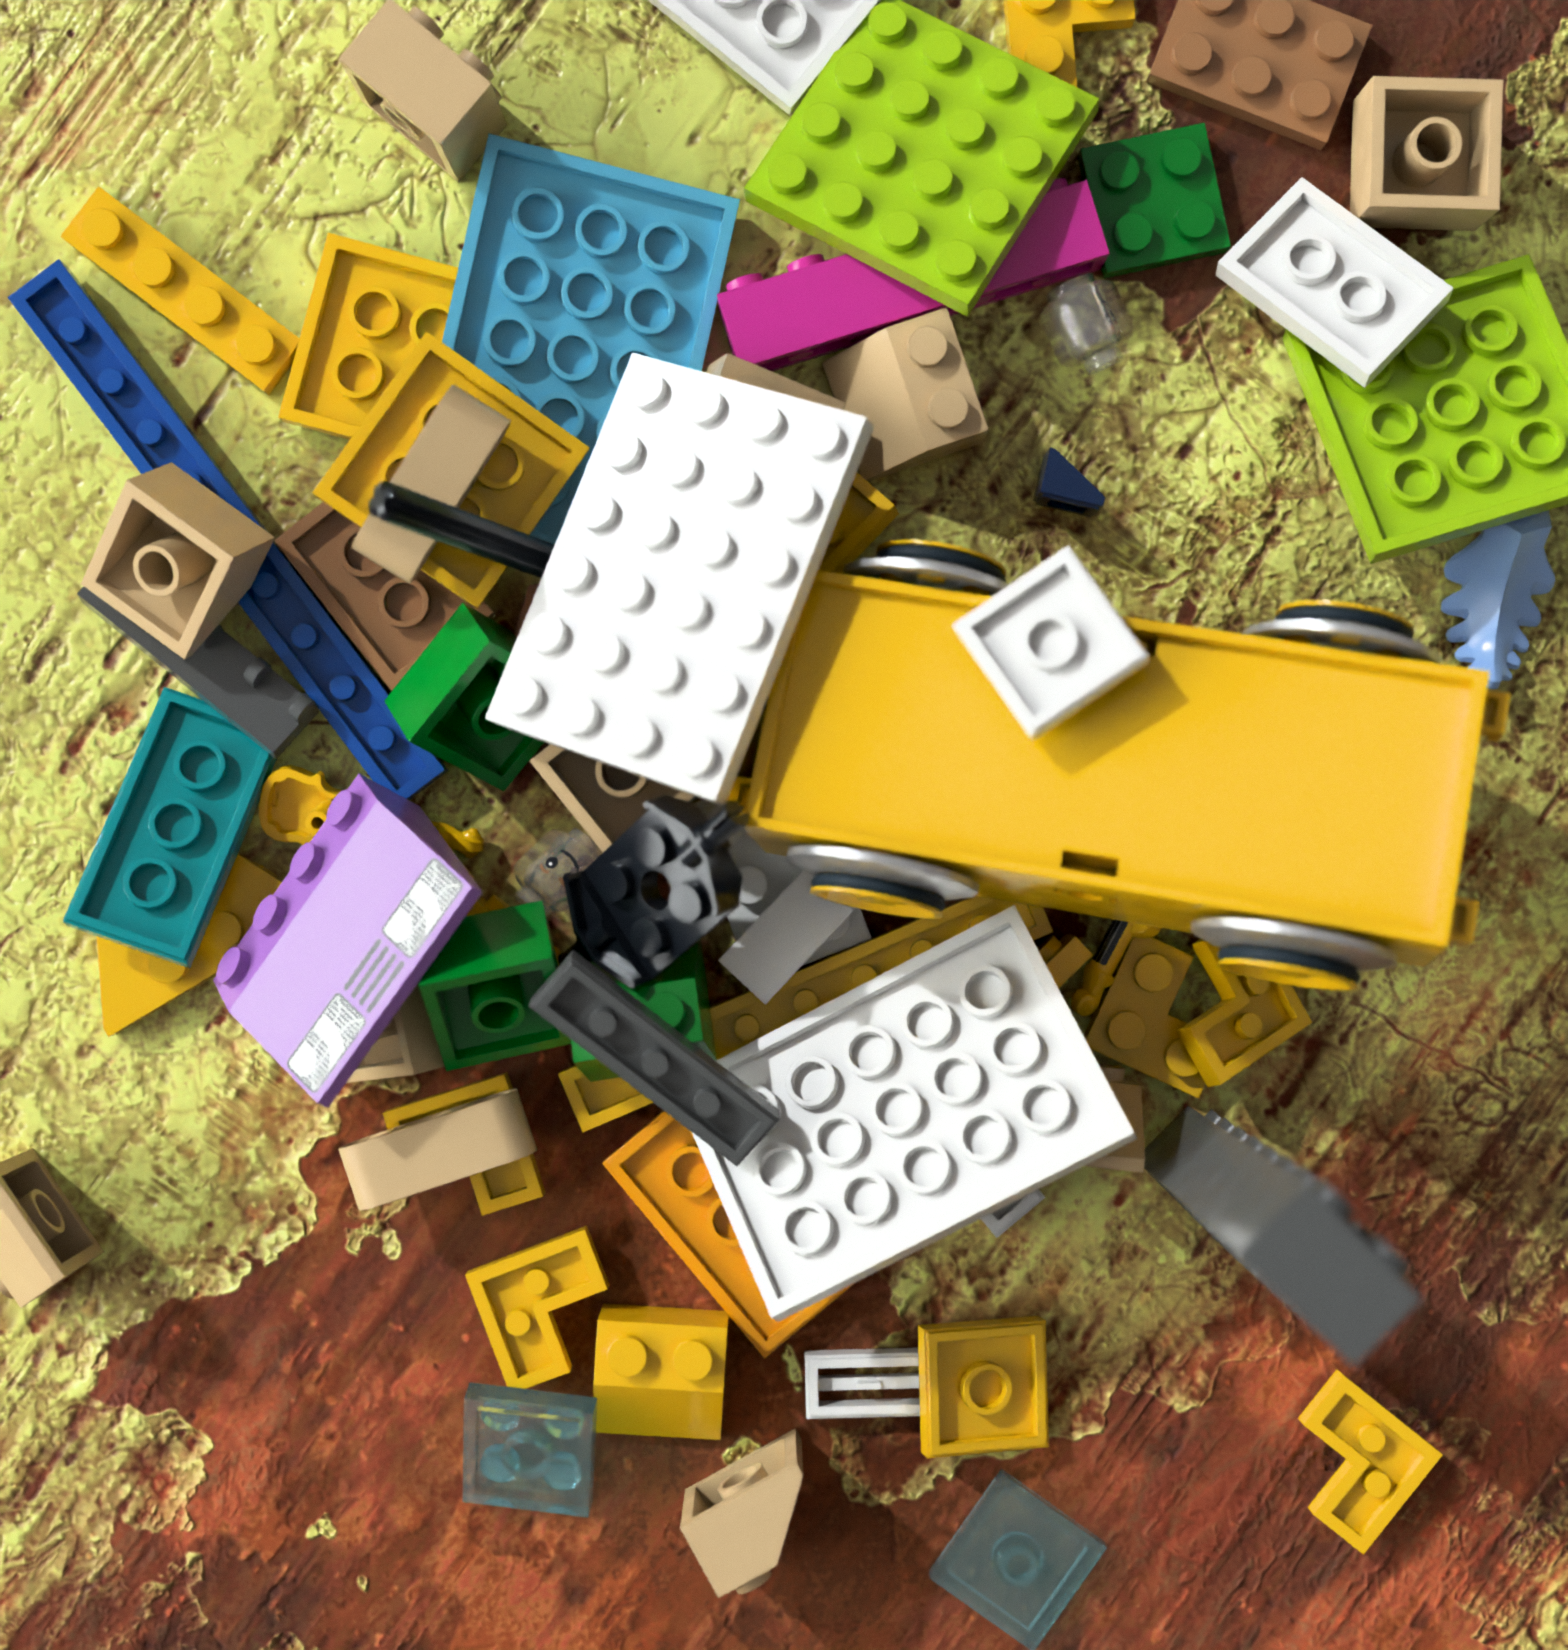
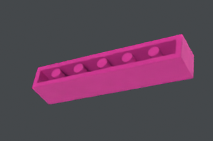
[717,178,1110,371]

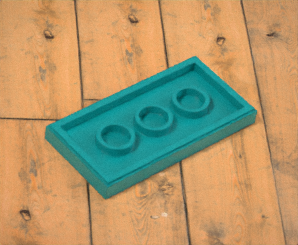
[62,687,277,968]

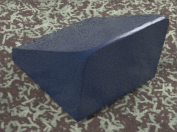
[1033,447,1105,517]

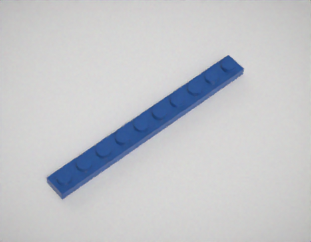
[8,259,449,800]

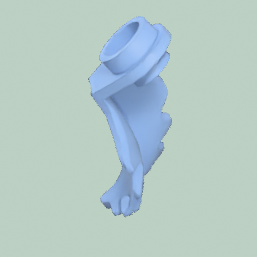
[1441,510,1555,689]

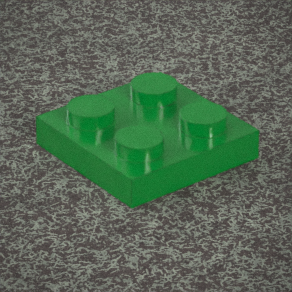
[1077,122,1231,279]

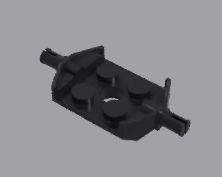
[558,795,749,989]

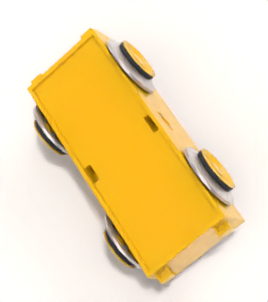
[727,539,1510,991]

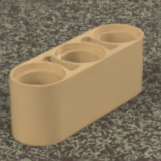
[352,384,511,584]
[338,1088,537,1211]

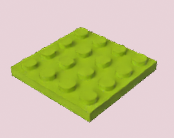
[744,0,1099,317]
[1282,254,1568,564]

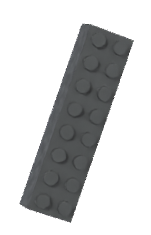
[1144,1106,1422,1368]

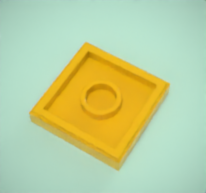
[918,1316,1049,1459]

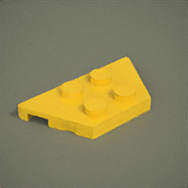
[97,853,282,1037]

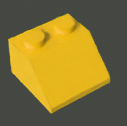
[593,1303,729,1440]

